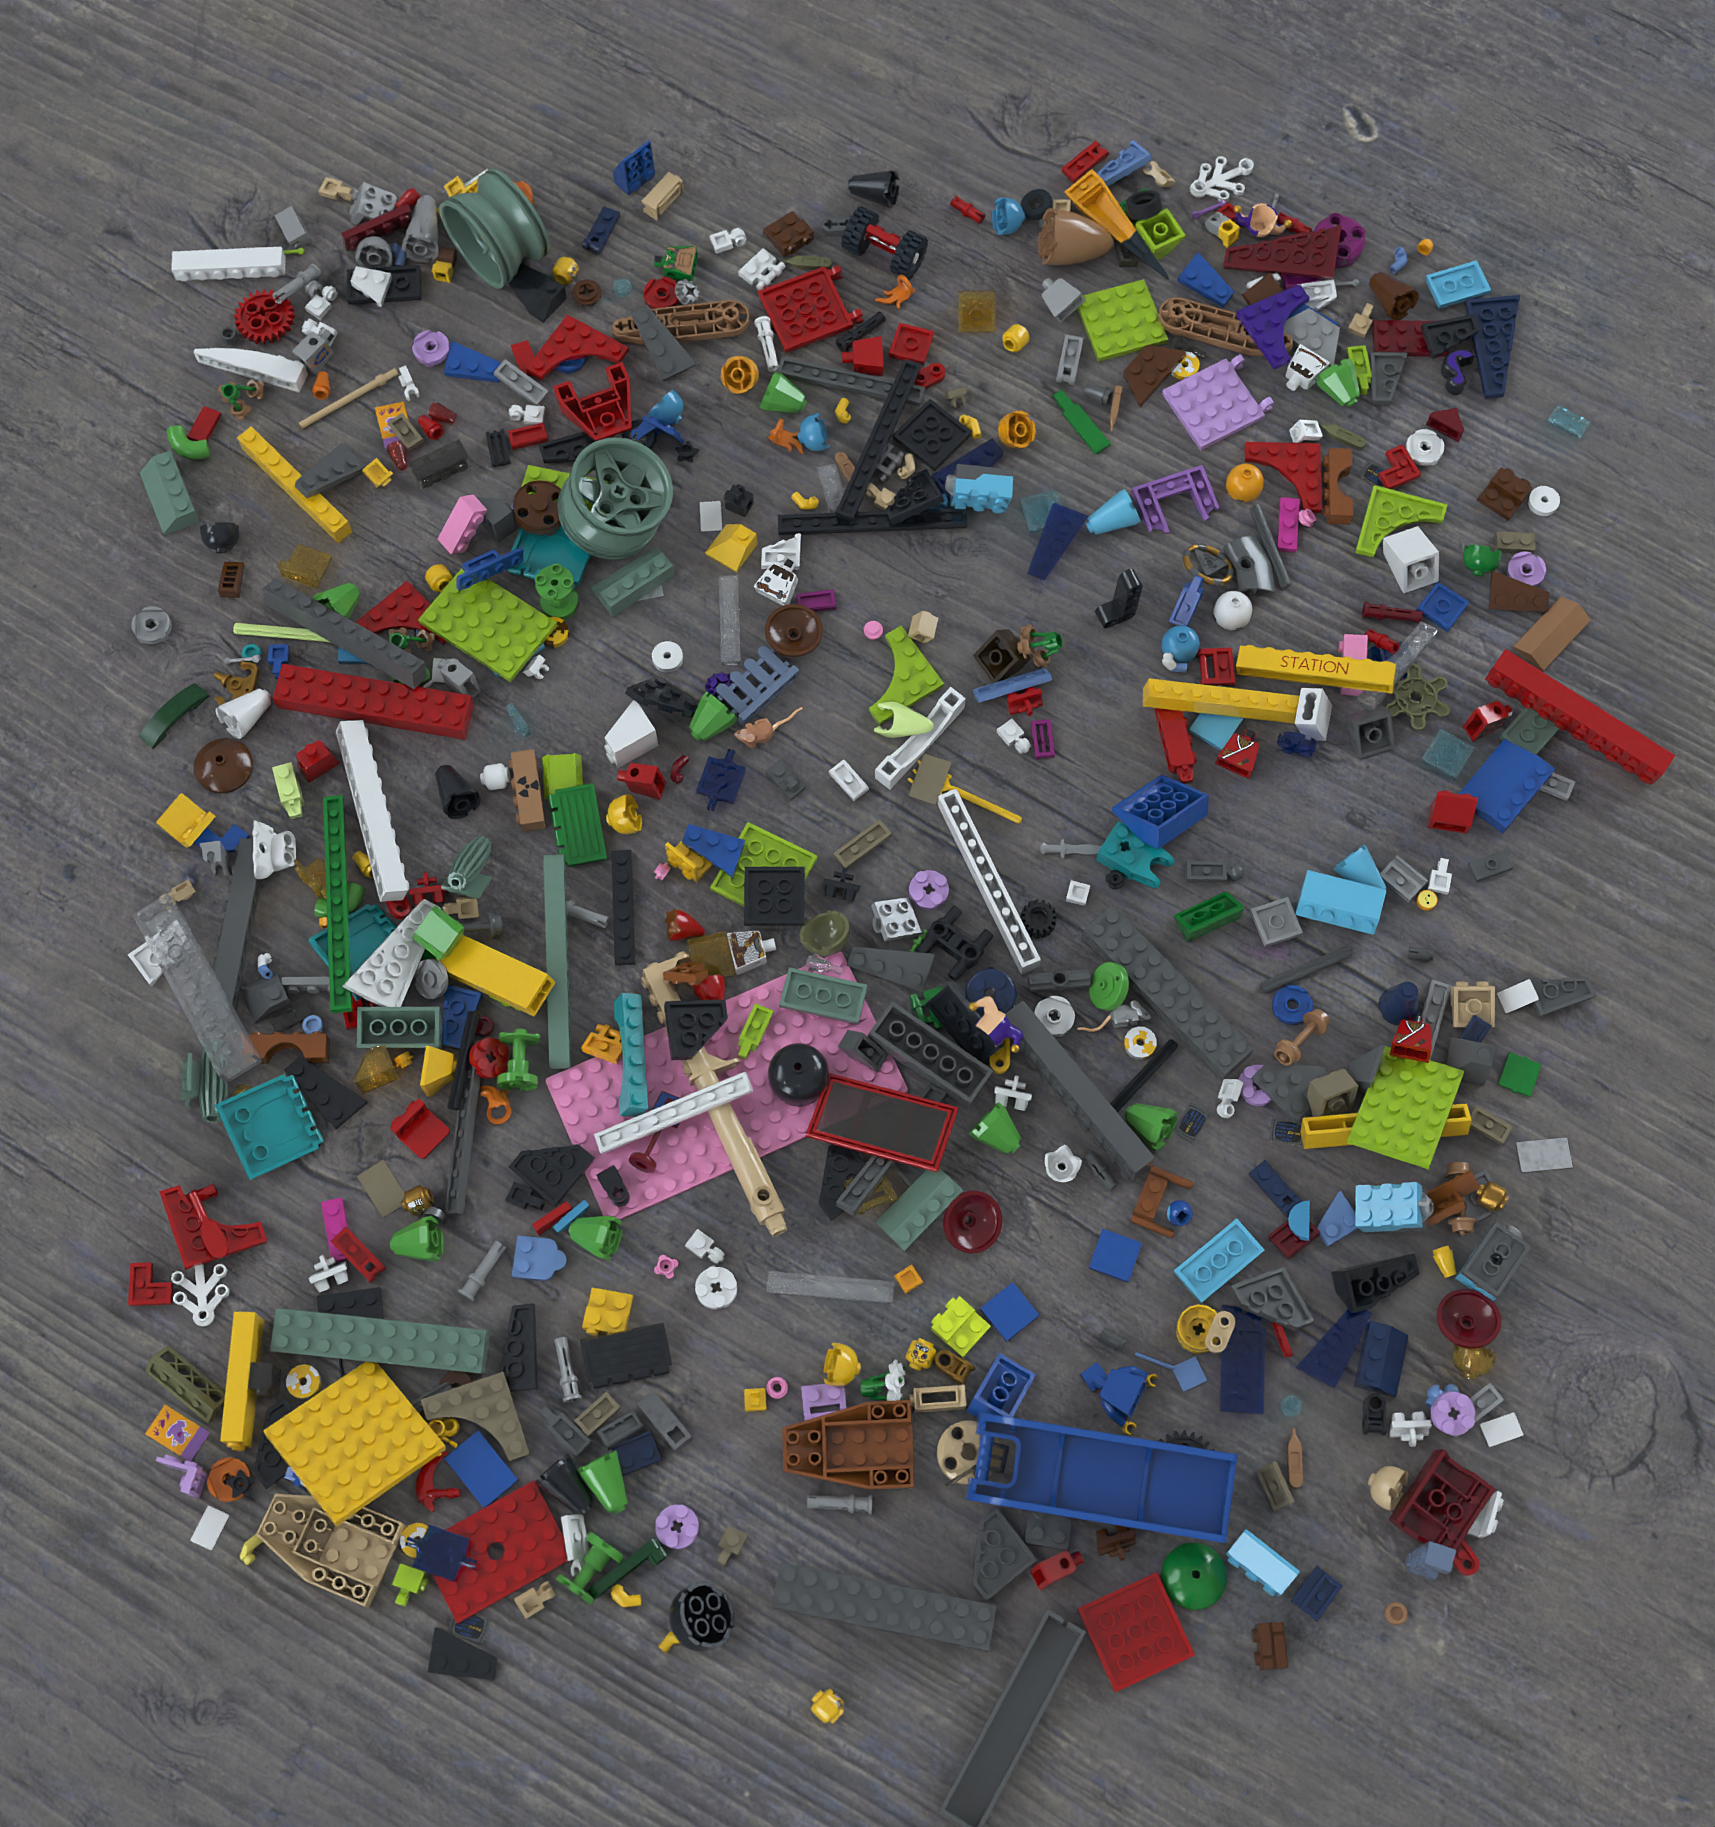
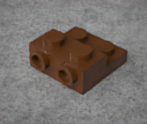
[763,211,814,258]
[1477,467,1533,521]

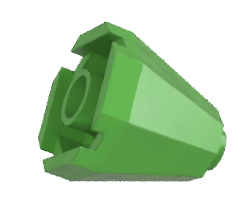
[1315,359,1360,407]
[760,371,807,414]
[312,583,360,619]
[689,691,738,741]
[968,1102,1021,1154]
[1124,1103,1178,1152]
[390,1216,444,1262]
[569,1216,622,1261]

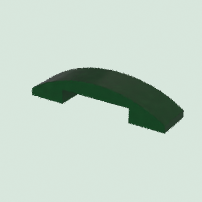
[139,683,209,749]

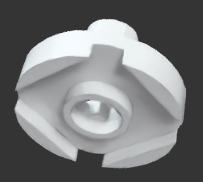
[1405,429,1444,466]
[1034,996,1075,1037]
[695,1266,737,1310]

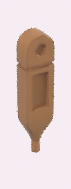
[1110,385,1122,431]
[835,452,855,482]
[1287,1428,1303,1489]

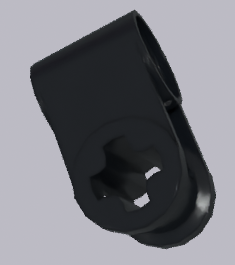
[596,1165,630,1207]
[1362,1393,1387,1436]

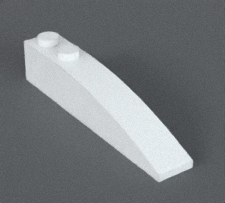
[194,348,308,393]

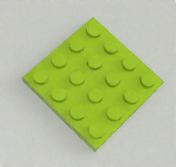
[1077,279,1168,362]
[710,822,818,907]

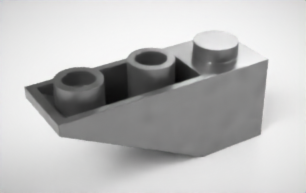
[637,1390,693,1454]

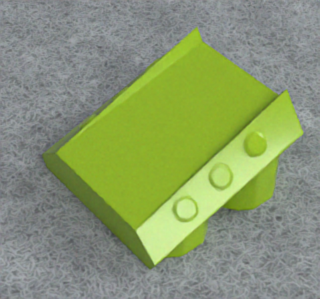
[542,753,583,799]

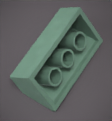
[140,450,200,535]
[591,548,675,617]
[357,1007,443,1049]
[875,1168,963,1252]

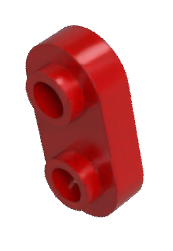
[914,363,946,390]
[385,895,411,920]
[1453,1539,1480,1576]

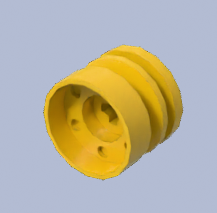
[1176,1304,1222,1354]

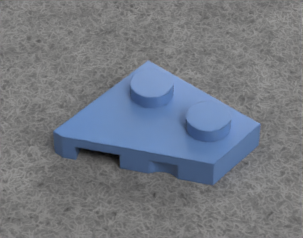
[1317,1191,1358,1247]

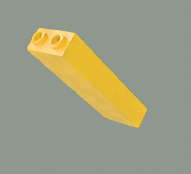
[437,935,556,1017]
[220,1312,265,1451]

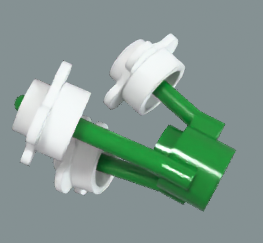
[860,1359,906,1401]

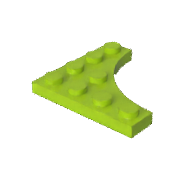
[1355,485,1447,558]
[869,626,944,726]

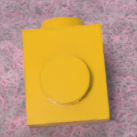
[362,458,393,488]

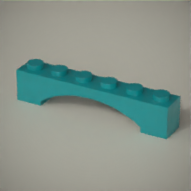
[613,993,648,1117]

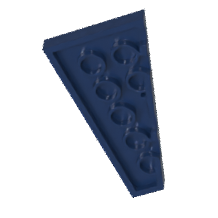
[1465,295,1520,399]

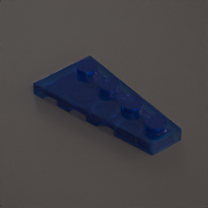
[931,438,1003,503]
[1027,502,1088,581]
[1296,1309,1372,1388]

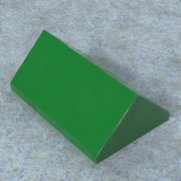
[1173,891,1244,943]

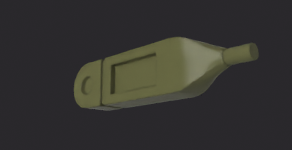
[782,256,832,270]
[1318,423,1366,450]

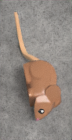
[734,707,803,748]

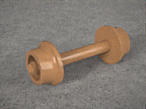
[1274,1009,1330,1066]
[1444,1161,1476,1236]

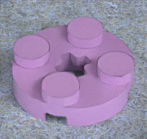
[412,330,450,367]
[1506,552,1546,587]
[909,870,949,910]
[1238,1065,1272,1106]
[1431,1391,1475,1436]
[655,1505,699,1550]

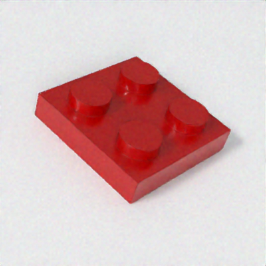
[889,322,934,366]

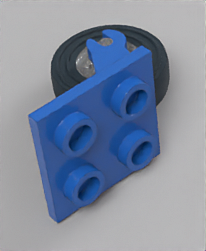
[622,416,684,450]

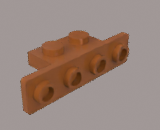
[1427,1171,1479,1226]

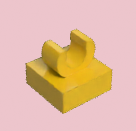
[744,1388,767,1412]

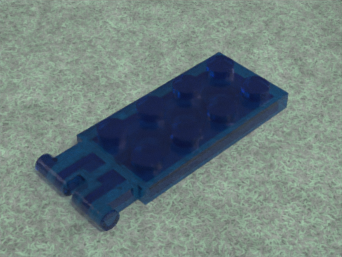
[1220,1305,1265,1415]

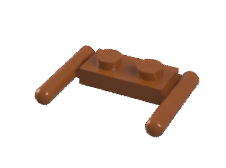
[1130,1166,1193,1238]

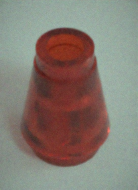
[428,402,457,424]
[387,441,409,470]

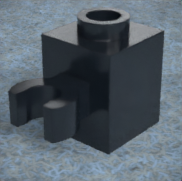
[723,484,754,517]

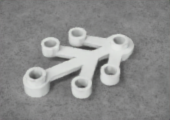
[1190,156,1254,202]
[171,1264,229,1327]

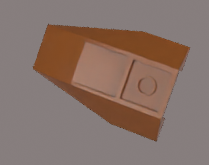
[782,1400,914,1490]

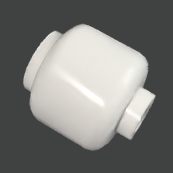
[480,763,511,790]

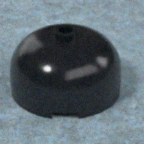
[768,1043,829,1106]
[669,1581,735,1652]

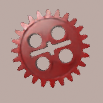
[234,289,295,345]

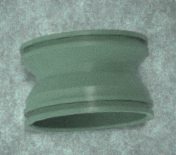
[439,168,551,289]
[558,438,673,559]

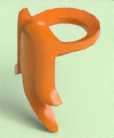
[875,274,915,309]
[768,418,804,455]
[480,1085,511,1124]

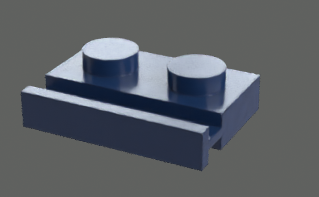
[612,1430,662,1476]
[1291,1565,1343,1622]

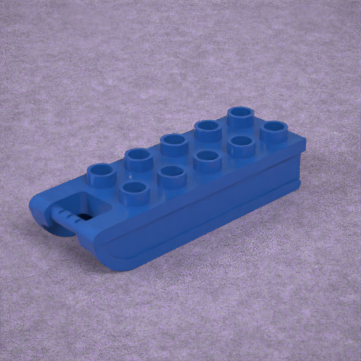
[966,1412,1238,1543]

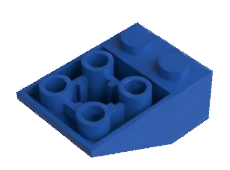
[613,140,655,195]

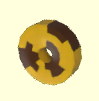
[544,617,569,648]

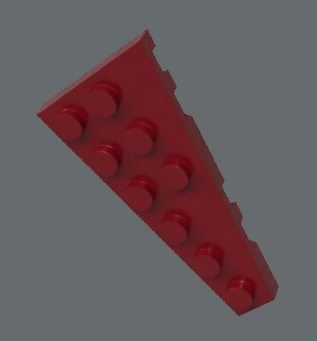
[1223,224,1342,279]

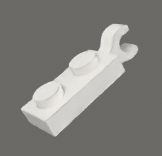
[561,1514,589,1577]

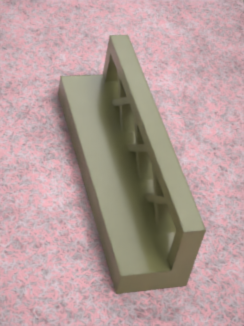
[145,1346,225,1423]

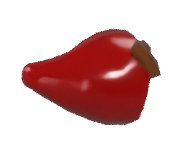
[665,909,705,941]
[692,974,725,1000]

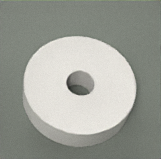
[1528,486,1560,516]
[652,641,683,672]

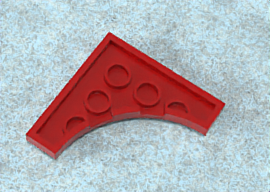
[526,314,629,380]
[1244,442,1323,513]
[355,581,447,645]
[159,1185,267,1270]

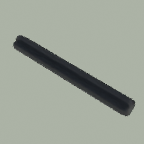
[447,1011,479,1110]
[1110,1039,1178,1113]

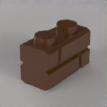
[1251,1622,1289,1670]

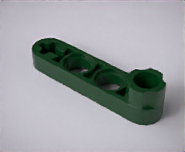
[588,1537,669,1600]

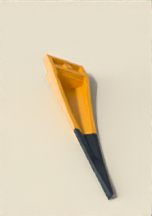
[1064,169,1169,280]

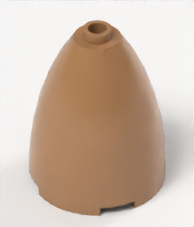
[1038,208,1114,265]

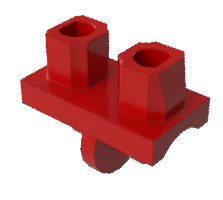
[1007,686,1043,716]
[409,872,446,905]

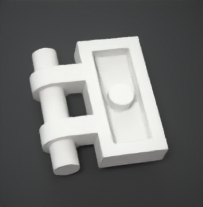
[738,248,786,290]

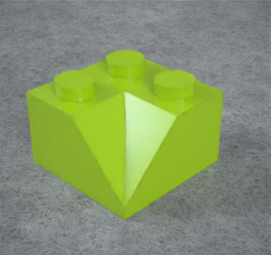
[1135,208,1186,260]

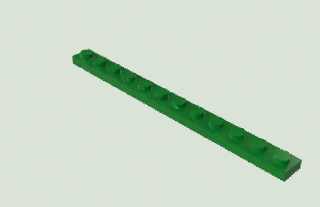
[323,795,352,1014]

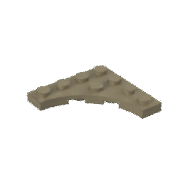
[421,1372,529,1461]

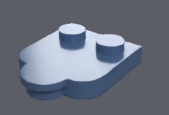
[512,1236,567,1281]

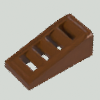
[218,562,244,598]

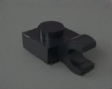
[505,1182,545,1211]

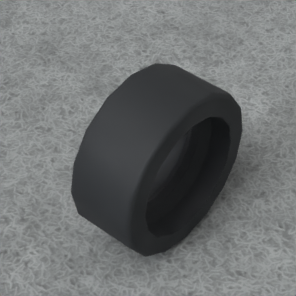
[1126,190,1162,220]

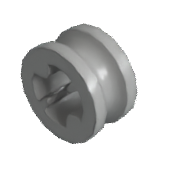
[305,280,324,299]

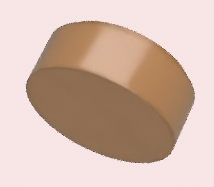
[1384,1602,1408,1625]

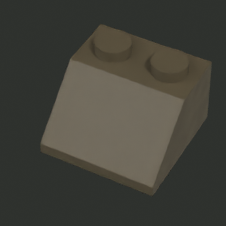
[1307,1069,1358,1117]

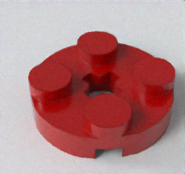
[644,277,679,309]
[469,1037,509,1079]

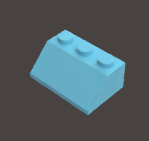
[1225,1529,1300,1596]

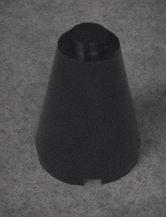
[848,170,899,208]
[435,765,481,819]
[535,1453,593,1515]

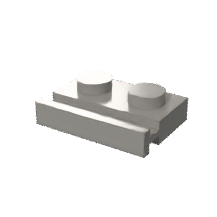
[1380,855,1428,903]

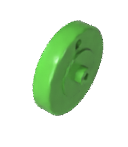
[1089,962,1129,1011]

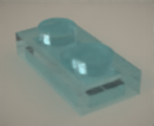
[1547,405,1590,439]

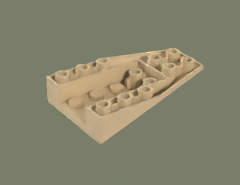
[256,1494,407,1608]

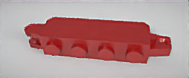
[1154,708,1197,784]

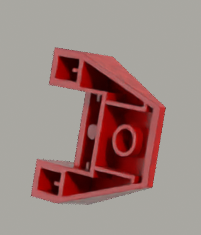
[553,362,632,441]

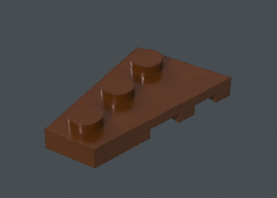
[1489,571,1549,611]

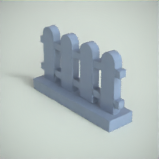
[716,646,799,727]

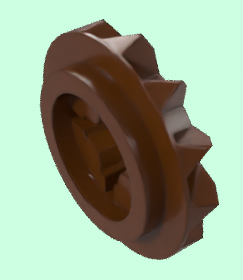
[572,279,601,306]

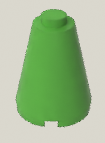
[577,1450,628,1514]

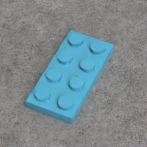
[1173,1218,1265,1304]

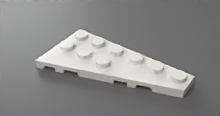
[342,899,442,1007]

